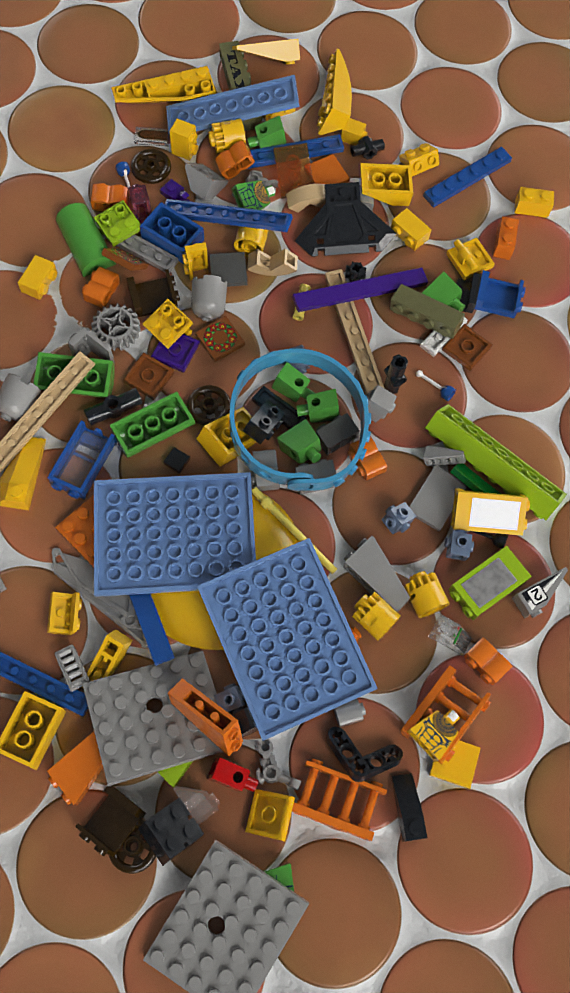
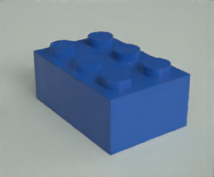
[140,202,204,264]

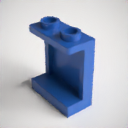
[474,270,526,318]

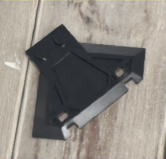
[295,182,397,257]

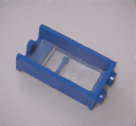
[47,420,117,500]

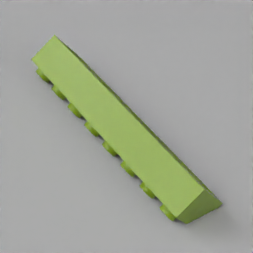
[425,404,567,521]

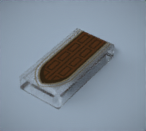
[134,127,169,147]

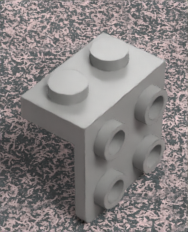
[68,327,115,365]

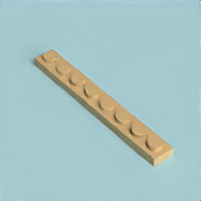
[325,269,385,395]
[0,351,95,473]

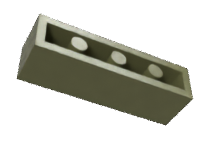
[390,284,465,339]

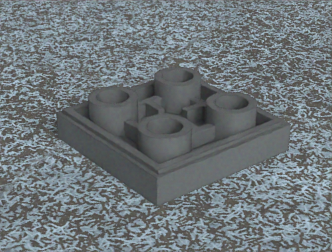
[209,252,248,287]

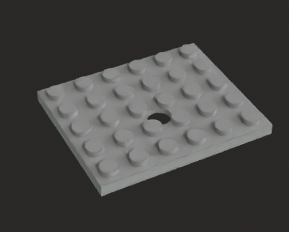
[82,651,223,786]
[143,840,309,993]

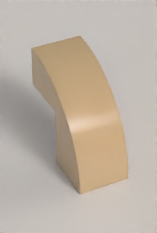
[286,184,325,213]
[247,249,298,276]

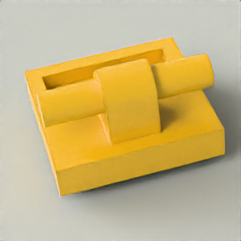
[446,238,495,280]
[143,299,193,349]

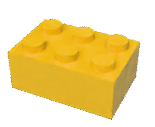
[0,691,67,770]

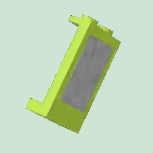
[449,546,532,620]

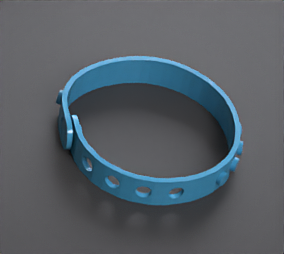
[229,348,371,491]

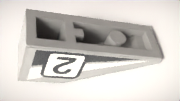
[512,567,568,618]

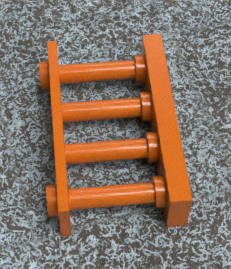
[401,665,491,765]
[292,758,387,841]

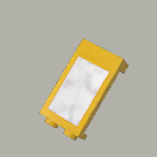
[451,488,530,536]

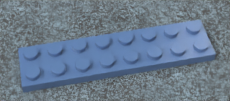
[166,75,300,135]

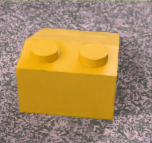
[360,163,413,206]
[197,407,256,467]

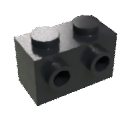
[243,399,285,445]

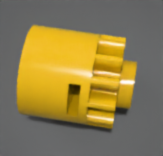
[208,119,246,153]
[234,226,269,256]
[404,571,450,618]
[352,592,401,641]

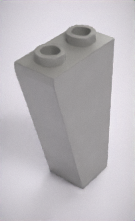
[343,536,410,612]

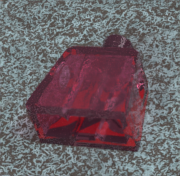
[128,184,152,224]

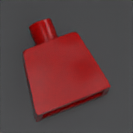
[207,757,259,792]

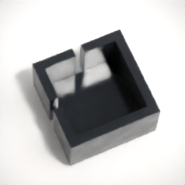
[138,797,204,866]

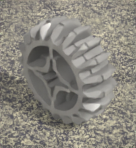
[91,303,141,352]

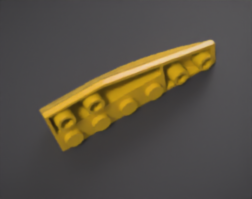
[317,49,352,135]
[111,66,216,104]

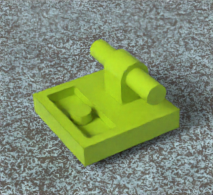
[94,200,141,247]

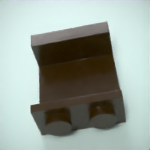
[126,269,180,317]
[75,785,146,857]

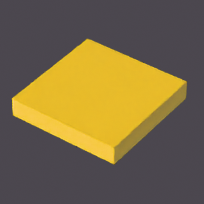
[429,741,481,789]
[245,789,295,842]

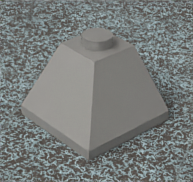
[185,163,229,201]

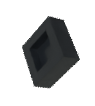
[164,447,190,474]

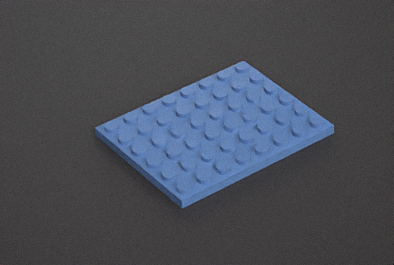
[94,472,256,597]
[197,538,378,741]

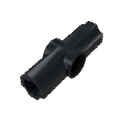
[384,354,408,394]
[84,388,143,426]

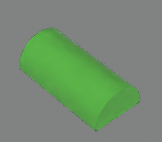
[56,203,116,277]
[34,352,115,398]
[110,392,195,458]

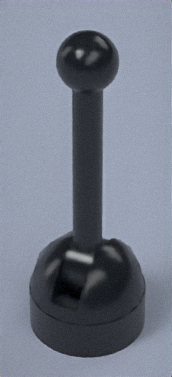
[471,531,508,549]

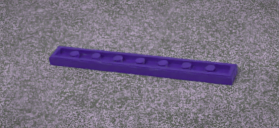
[292,268,428,312]

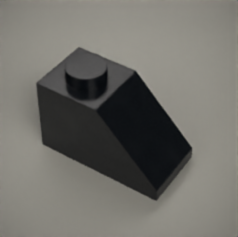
[232,707,258,738]

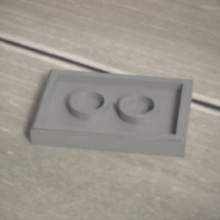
[409,466,467,532]

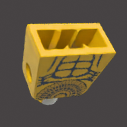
[407,709,460,762]

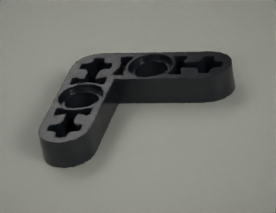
[326,726,403,782]

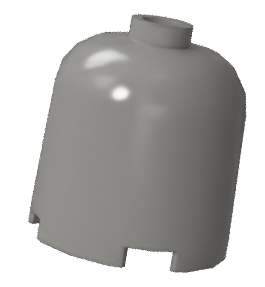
[191,275,227,322]
[0,373,41,422]

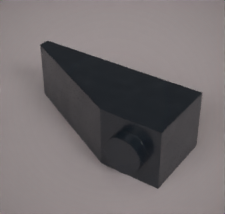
[391,773,428,842]

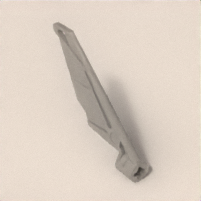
[52,548,148,648]

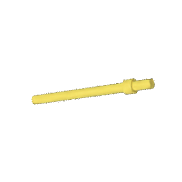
[252,487,337,574]

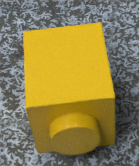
[341,118,368,145]

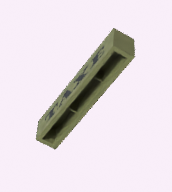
[219,41,262,131]

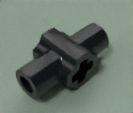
[350,136,385,160]

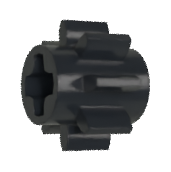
[345,261,367,282]

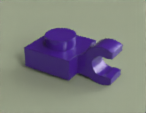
[160,179,190,201]

